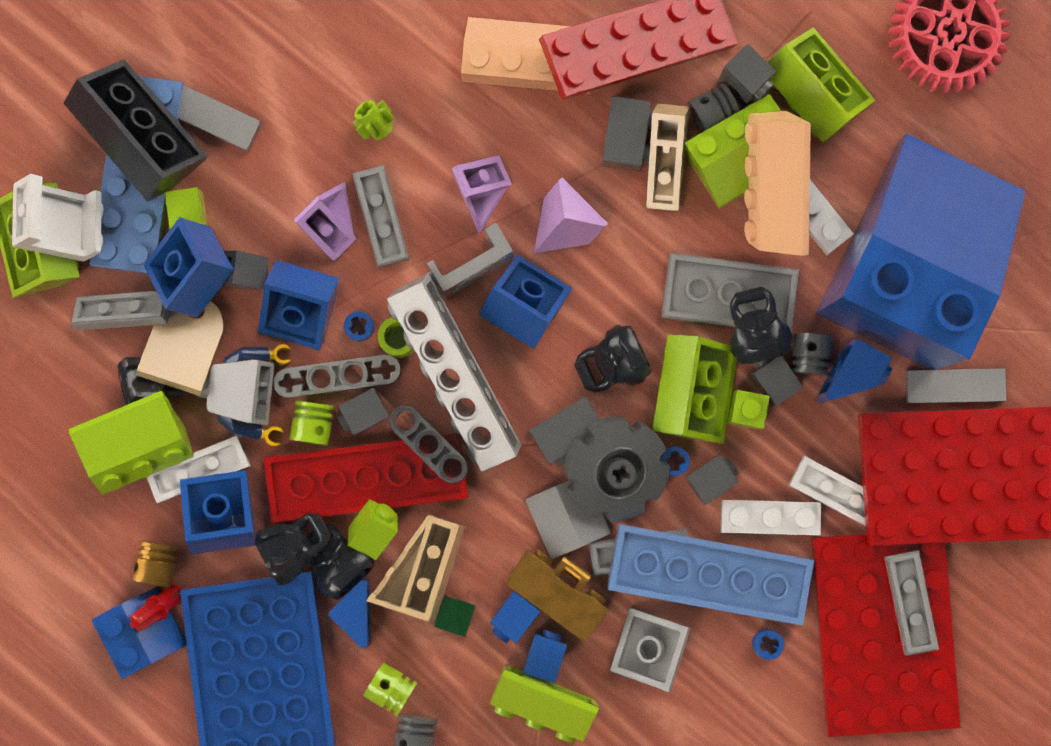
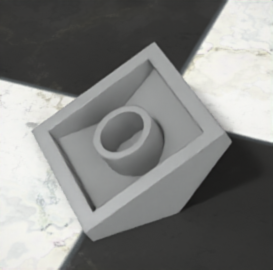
[525,479,611,559]
[610,608,691,692]

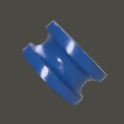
[344,311,374,342]
[660,446,690,476]
[752,629,784,660]

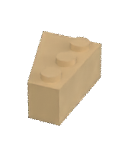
[366,515,466,622]

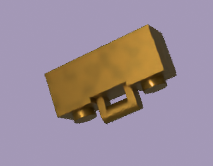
[505,549,609,642]

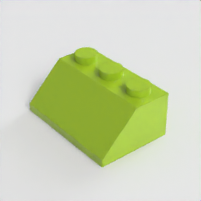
[767,27,876,143]
[685,94,781,209]
[0,183,80,298]
[652,334,737,444]
[68,390,194,495]
[490,664,599,744]

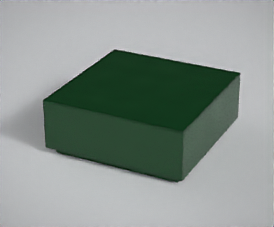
[434,595,476,637]

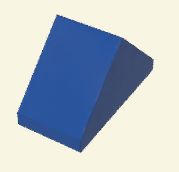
[328,579,370,648]

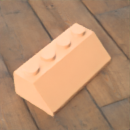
[461,17,590,94]
[744,111,811,256]

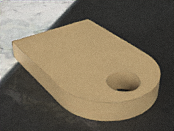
[136,301,223,396]

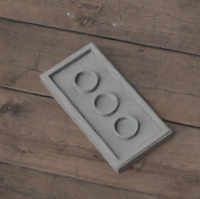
[661,253,799,333]

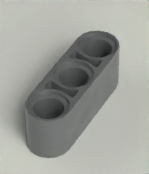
[390,406,468,483]

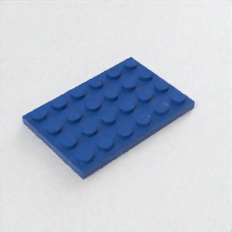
[180,571,336,746]

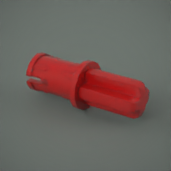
[130,584,181,631]

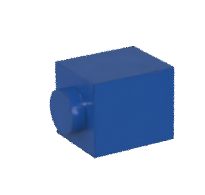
[490,590,540,643]
[523,629,567,683]

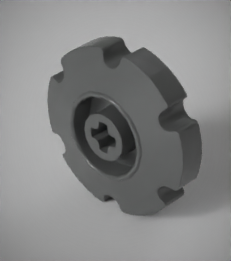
[563,416,669,522]

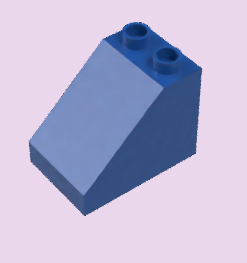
[815,133,1025,370]

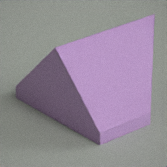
[452,156,512,235]
[534,178,608,254]
[294,182,357,261]

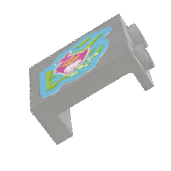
[425,223,513,299]

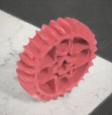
[888,0,1011,95]

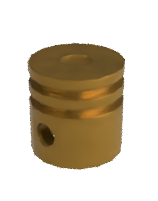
[131,540,179,587]

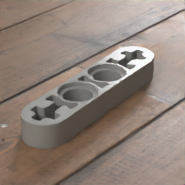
[273,355,401,398]

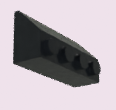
[63,59,208,202]

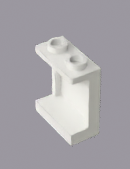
[12,174,104,262]

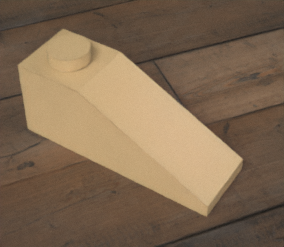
[646,104,690,211]

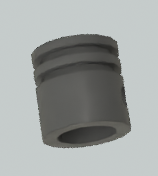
[688,83,740,132]
[791,333,833,377]
[394,713,438,746]

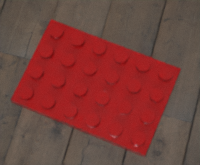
[858,407,1051,546]
[812,534,961,737]

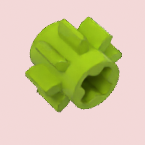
[353,100,395,140]

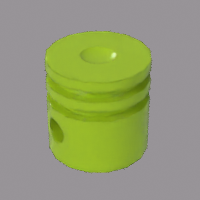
[378,317,415,358]
[289,401,334,446]
[363,662,418,717]

